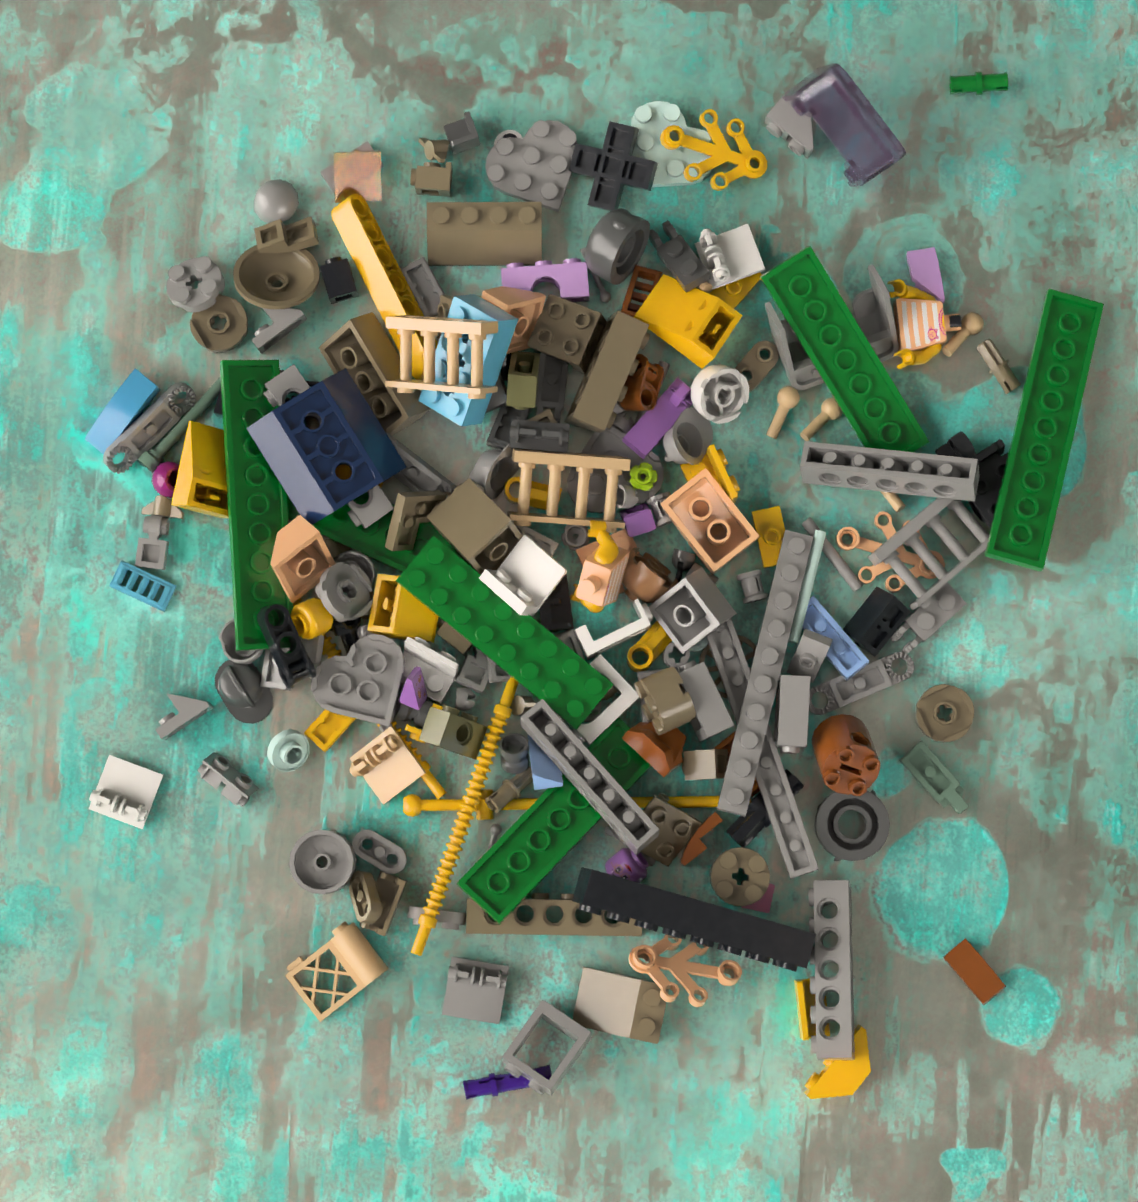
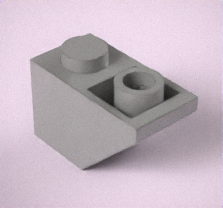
[764,90,814,159]

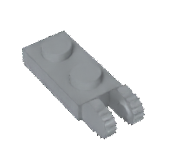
[890,582,967,654]

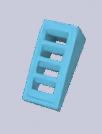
[110,561,177,612]

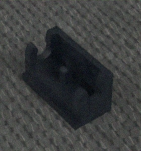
[539,574,574,632]
[843,587,911,657]

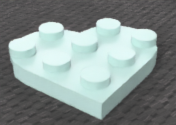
[631,101,714,188]

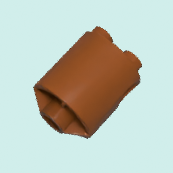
[811,714,881,796]

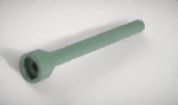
[138,376,221,473]

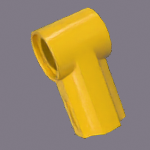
[504,477,562,510]
[627,621,672,672]

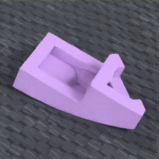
[906,247,945,304]

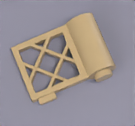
[285,921,389,1022]

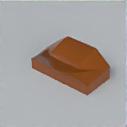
[622,721,687,778]

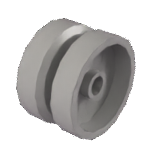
[289,830,357,894]

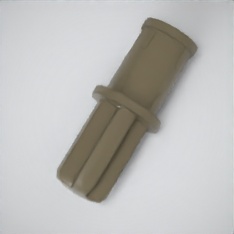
[977,339,1022,394]
[485,766,533,813]

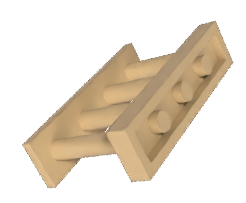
[385,315,498,399]
[507,448,631,533]

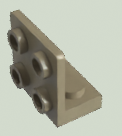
[528,294,607,374]

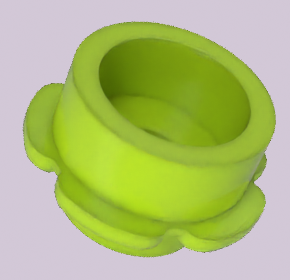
[629,462,658,491]

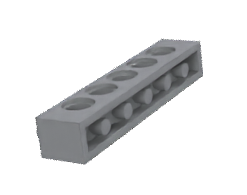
[264,364,394,529]
[800,441,980,501]
[520,699,660,855]
[808,880,855,1060]

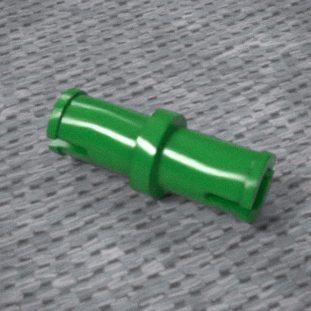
[949,72,1008,95]

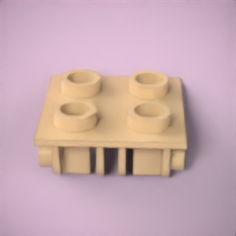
[349,726,426,805]

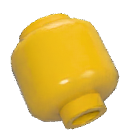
[290,597,333,640]

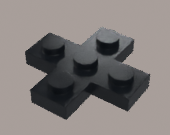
[569,121,658,211]

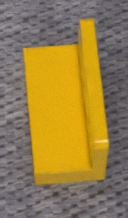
[794,978,830,1040]

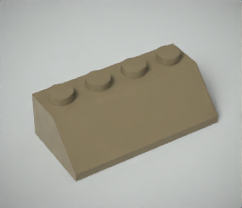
[427,202,542,266]
[564,311,650,433]
[318,312,431,436]

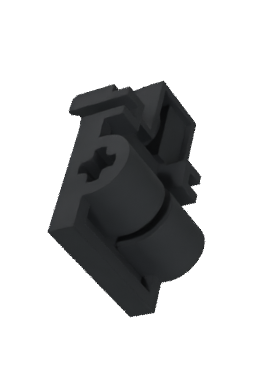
[935,431,1008,530]

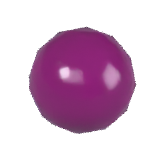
[152,461,180,498]

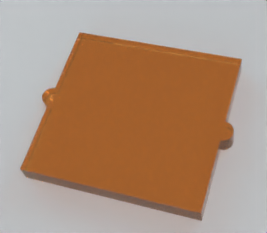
[333,148,382,203]

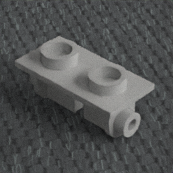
[197,752,259,807]

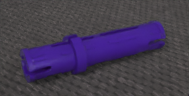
[463,1065,552,1100]

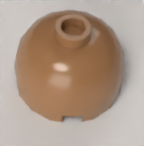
[622,548,678,603]

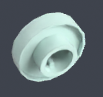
[267,729,310,772]

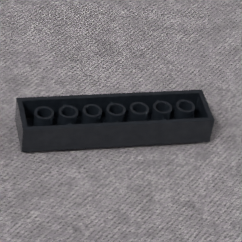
[572,867,816,972]

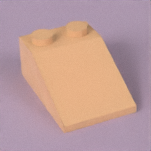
[660,468,760,574]

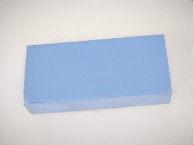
[527,735,563,790]

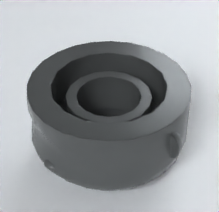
[585,208,650,285]
[814,790,890,861]

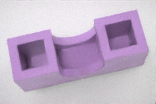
[501,258,589,302]

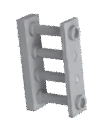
[868,498,989,610]

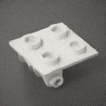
[694,224,766,290]
[89,755,163,829]

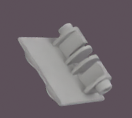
[442,957,509,1024]

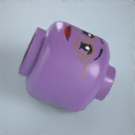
[605,848,649,883]

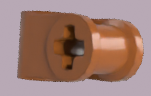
[620,354,664,411]

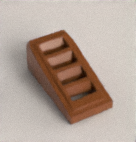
[621,265,663,317]

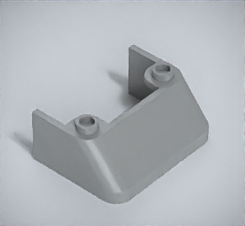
[765,264,899,390]

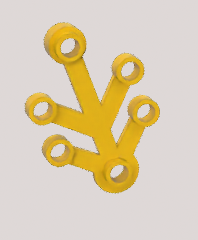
[660,109,767,191]

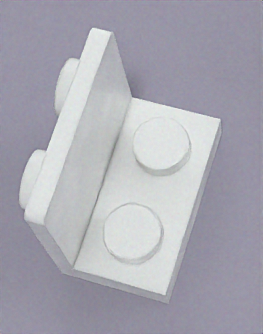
[479,535,567,616]
[401,637,459,705]

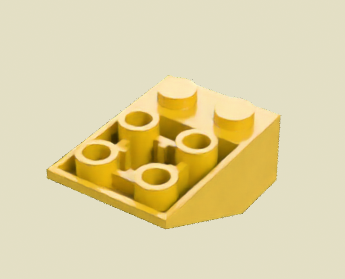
[633,274,743,369]
[171,421,229,519]

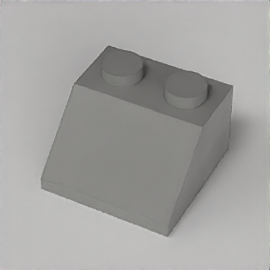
[649,567,737,654]

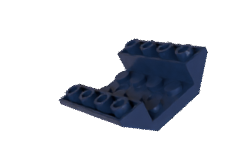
[246,368,407,525]

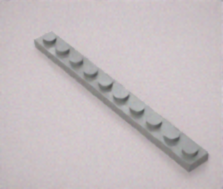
[717,530,813,817]
[707,595,819,879]

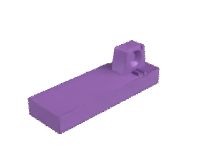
[622,377,693,459]

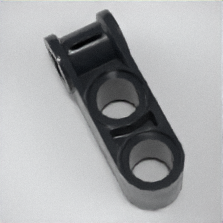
[257,604,316,689]

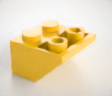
[367,574,438,643]

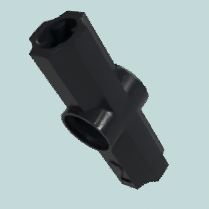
[725,769,804,848]

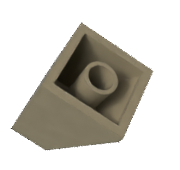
[427,478,523,574]

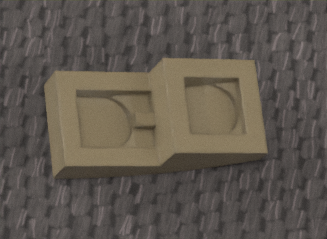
[254,216,319,253]

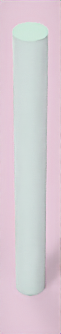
[788,530,826,644]

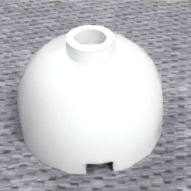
[690,364,749,424]

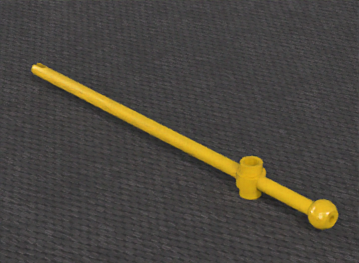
[403,789,751,820]

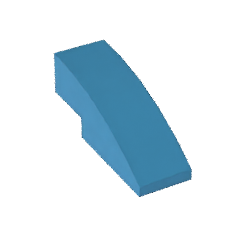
[85,368,160,455]

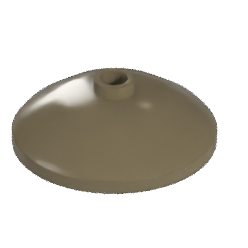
[233,245,320,309]

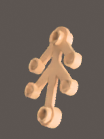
[836,511,945,593]
[629,934,742,1007]

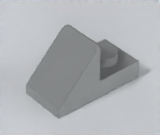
[252,308,307,354]
[155,693,214,740]

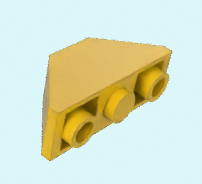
[804,1025,871,1099]

